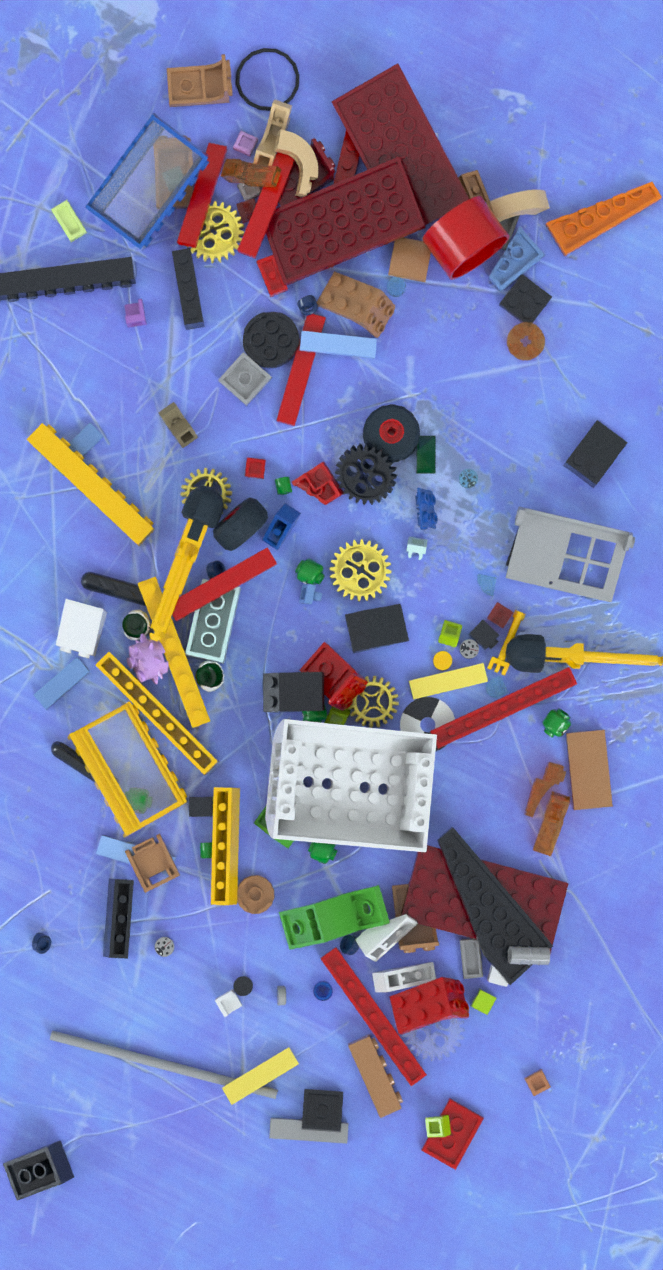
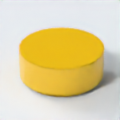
[433,651,452,671]

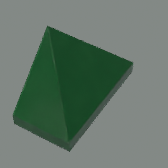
[416,436,436,474]

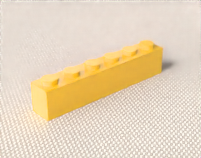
[211,787,240,905]

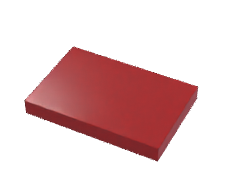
[421,1098,484,1170]

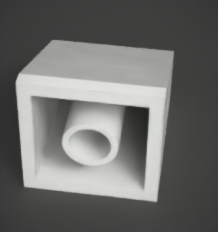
[56,599,107,659]

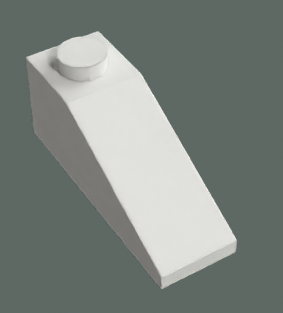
[355,914,418,962]
[372,962,436,992]

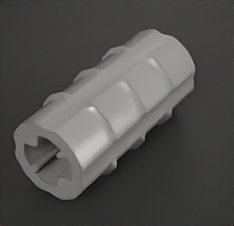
[508,946,550,965]

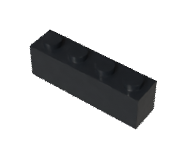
[172,248,205,330]
[103,878,134,959]

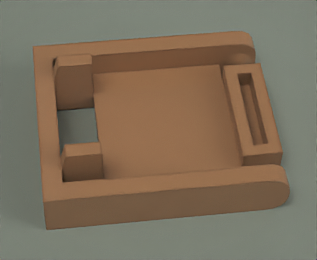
[125,834,180,893]

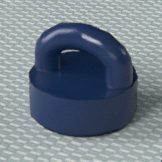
[297,295,318,316]
[206,561,226,579]
[32,932,51,954]
[340,935,359,955]

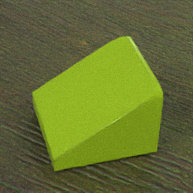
[438,620,463,647]
[324,706,351,725]
[470,988,497,1015]
[425,1115,451,1137]

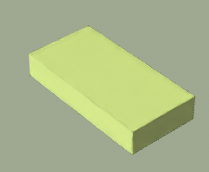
[51,200,87,242]

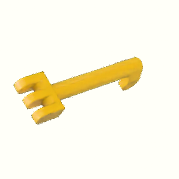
[487,610,526,676]

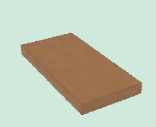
[566,730,613,810]

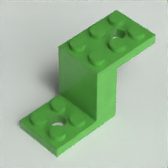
[279,885,390,950]

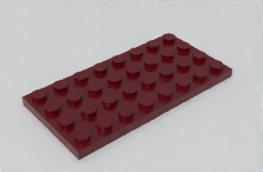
[331,63,469,238]
[266,157,426,285]
[401,845,569,954]

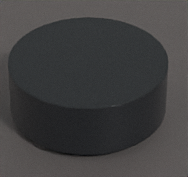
[233,976,253,996]

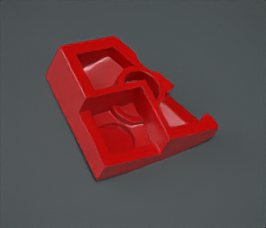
[291,462,343,505]

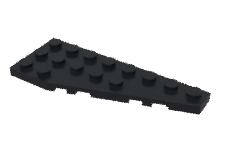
[437,827,553,985]

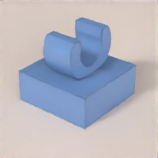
[299,584,322,605]

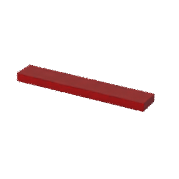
[177,143,227,248]
[237,152,295,259]
[276,314,326,427]
[172,547,277,622]

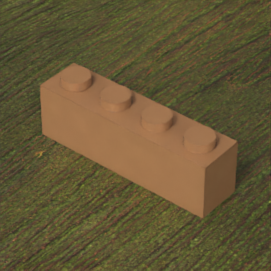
[348,1034,403,1118]

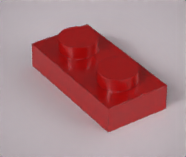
[256,255,288,297]

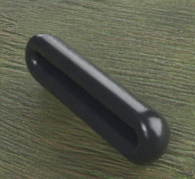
[81,572,146,606]
[51,741,120,784]

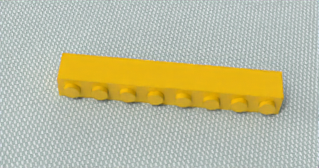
[26,423,154,546]
[138,576,210,728]
[96,652,219,775]

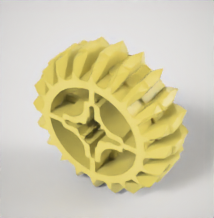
[180,468,232,514]
[348,676,399,728]

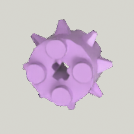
[127,634,169,684]

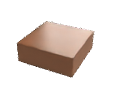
[524,1069,551,1096]

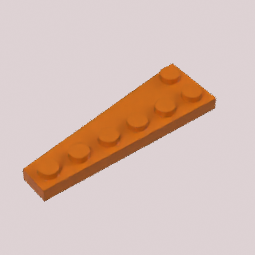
[545,182,662,256]

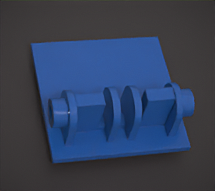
[415,488,438,530]

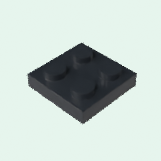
[499,274,552,328]
[301,1089,343,1132]

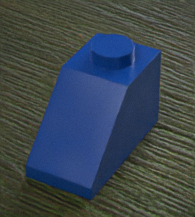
[262,503,301,550]

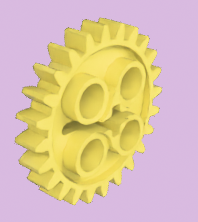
[187,201,244,263]
[330,539,392,602]

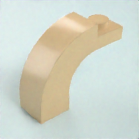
[253,99,292,172]
[274,130,318,197]
[488,190,550,222]

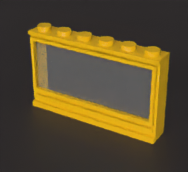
[67,701,187,838]

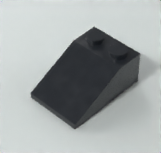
[563,420,628,488]
[345,604,409,654]
[263,672,324,713]
[3,1141,74,1200]

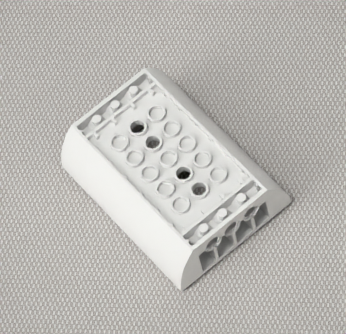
[265,719,437,852]

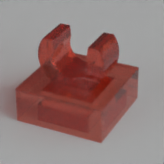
[236,198,256,223]
[486,602,513,629]

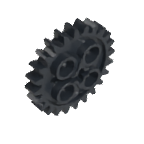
[335,443,397,505]

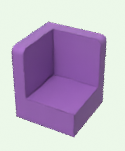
[125,299,147,328]

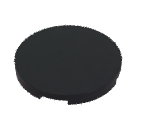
[243,312,299,368]

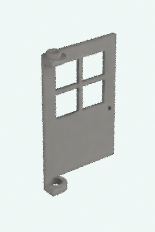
[506,506,635,602]

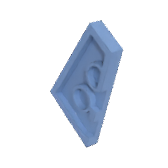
[489,227,544,292]

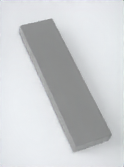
[269,1118,349,1144]

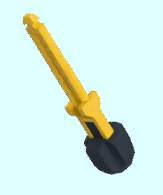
[149,486,224,642]
[506,634,663,673]

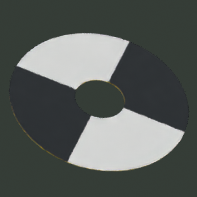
[400,697,455,751]

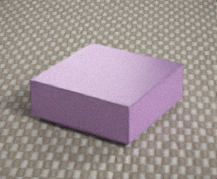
[233,131,258,157]

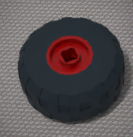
[363,404,420,463]
[213,498,268,551]

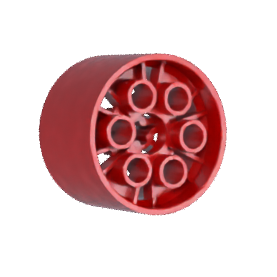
[422,196,510,280]

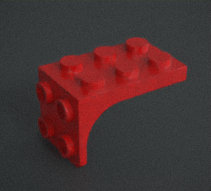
[299,642,368,711]
[389,977,469,1035]

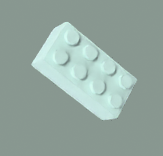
[185,579,241,664]

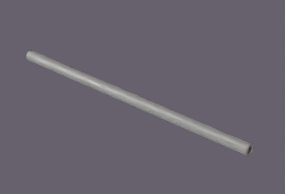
[50,1030,278,1099]

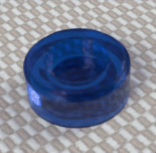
[313,981,333,1001]

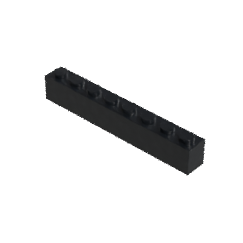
[0,257,136,302]

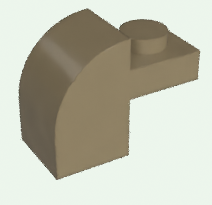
[158,402,198,448]

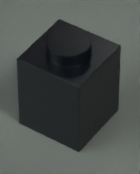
[468,620,499,650]
[189,797,213,817]

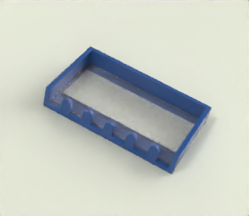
[85,113,209,249]

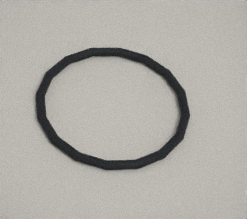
[236,48,300,111]

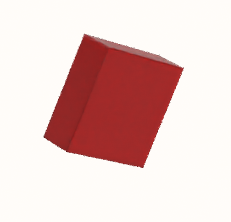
[245,457,266,479]

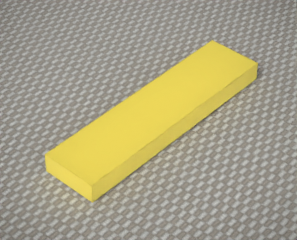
[409,663,488,700]
[222,1047,299,1105]

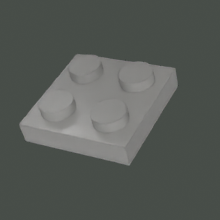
[218,352,272,406]

